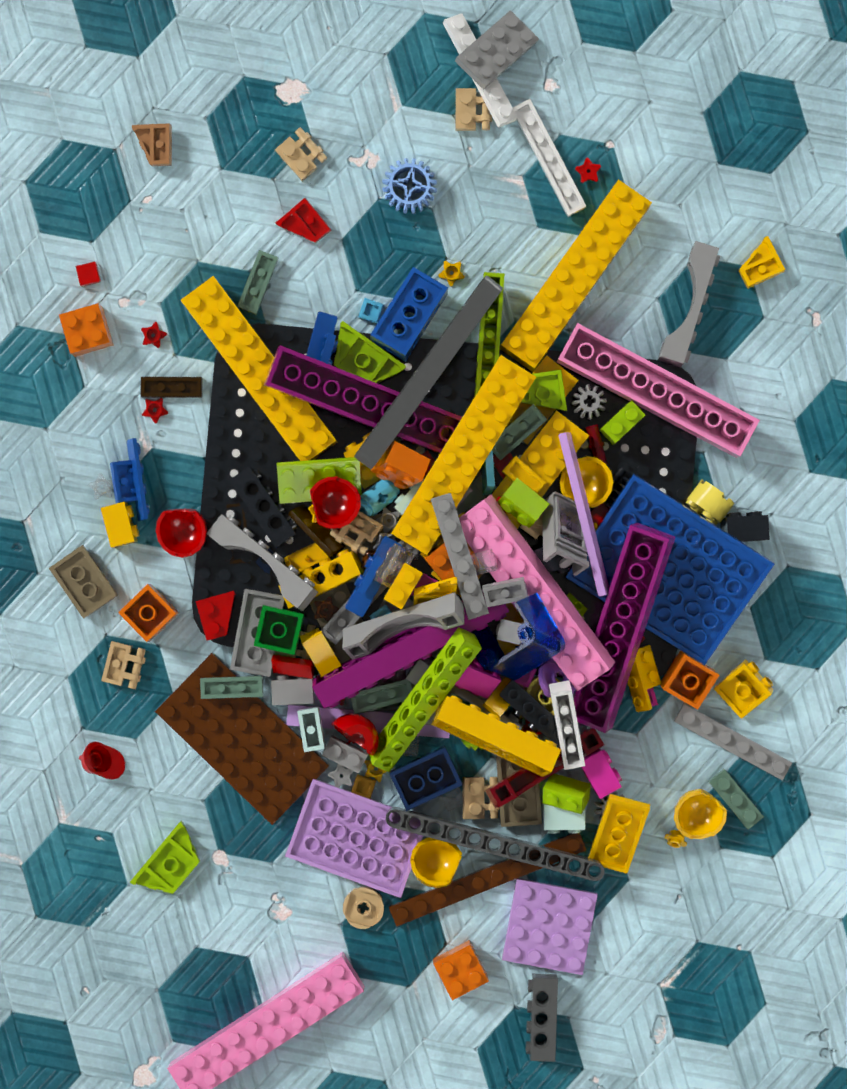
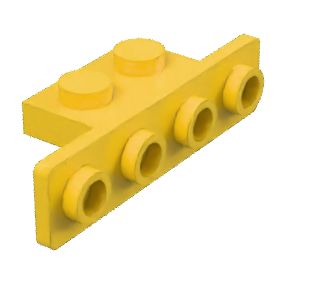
[627,645,661,712]

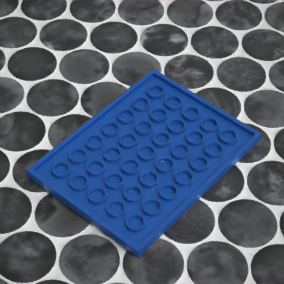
[566,473,775,665]

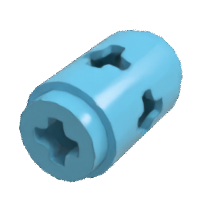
[359,479,400,517]

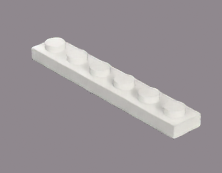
[443,13,518,128]
[513,99,586,217]

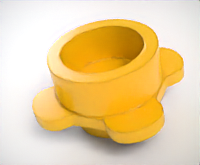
[664,830,687,848]

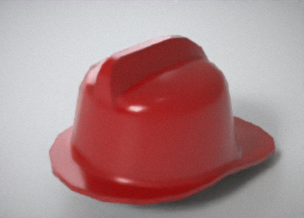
[79,741,125,780]

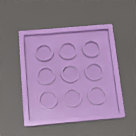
[502,878,598,975]

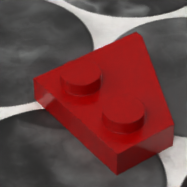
[276,198,331,243]
[196,591,235,641]

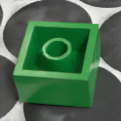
[254,605,305,655]

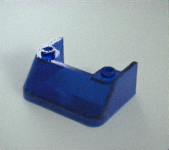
[473,592,565,680]

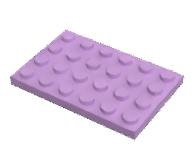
[285,779,423,898]

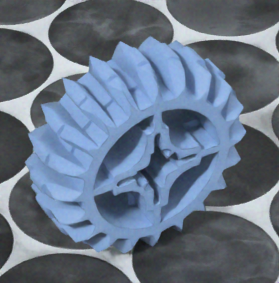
[382,158,437,214]

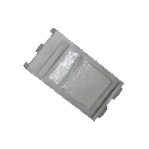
[542,491,589,576]

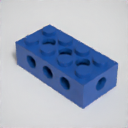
[370,267,448,362]

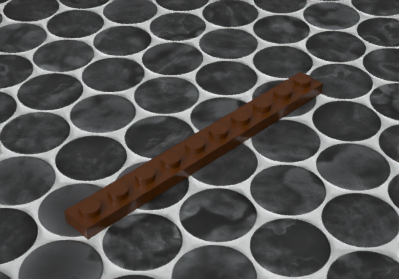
[389,833,586,927]

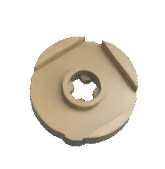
[343,887,384,929]

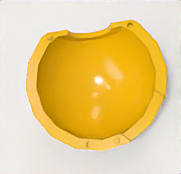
[560,456,613,508]
[674,789,727,839]
[410,837,462,888]

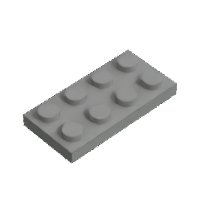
[455,10,539,90]
[230,589,285,677]

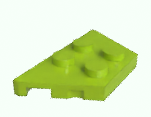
[334,321,406,384]
[130,821,200,894]

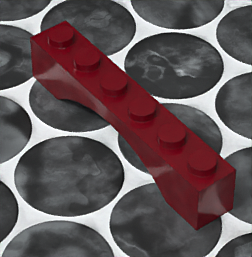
[485,728,604,808]

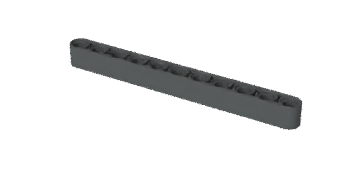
[354,275,503,470]
[386,807,605,881]

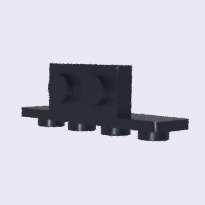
[499,680,560,748]

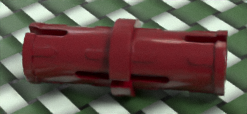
[585,424,608,465]

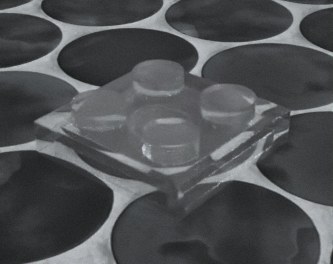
[374,543,415,588]

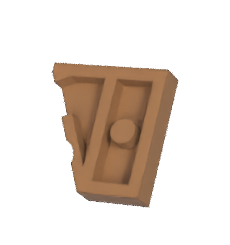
[132,123,172,167]

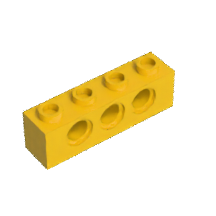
[278,549,365,609]

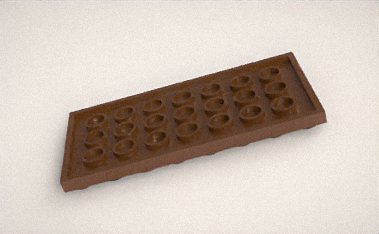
[155,652,329,825]

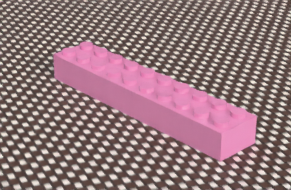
[557,323,760,458]
[459,495,615,691]
[167,952,365,1089]

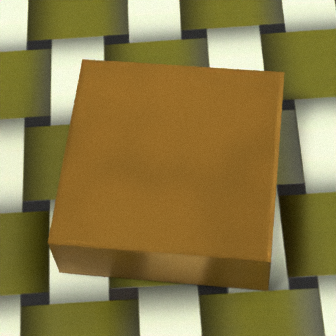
[351,774,376,799]

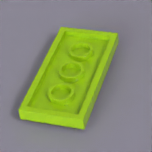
[277,457,362,504]

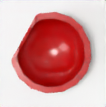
[310,476,361,529]
[156,509,207,558]
[331,713,379,756]

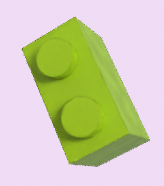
[599,400,645,445]
[497,478,549,528]
[543,774,591,814]

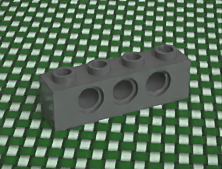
[526,973,558,1062]

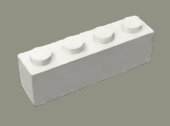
[549,680,585,770]

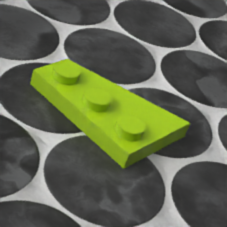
[521,370,567,411]

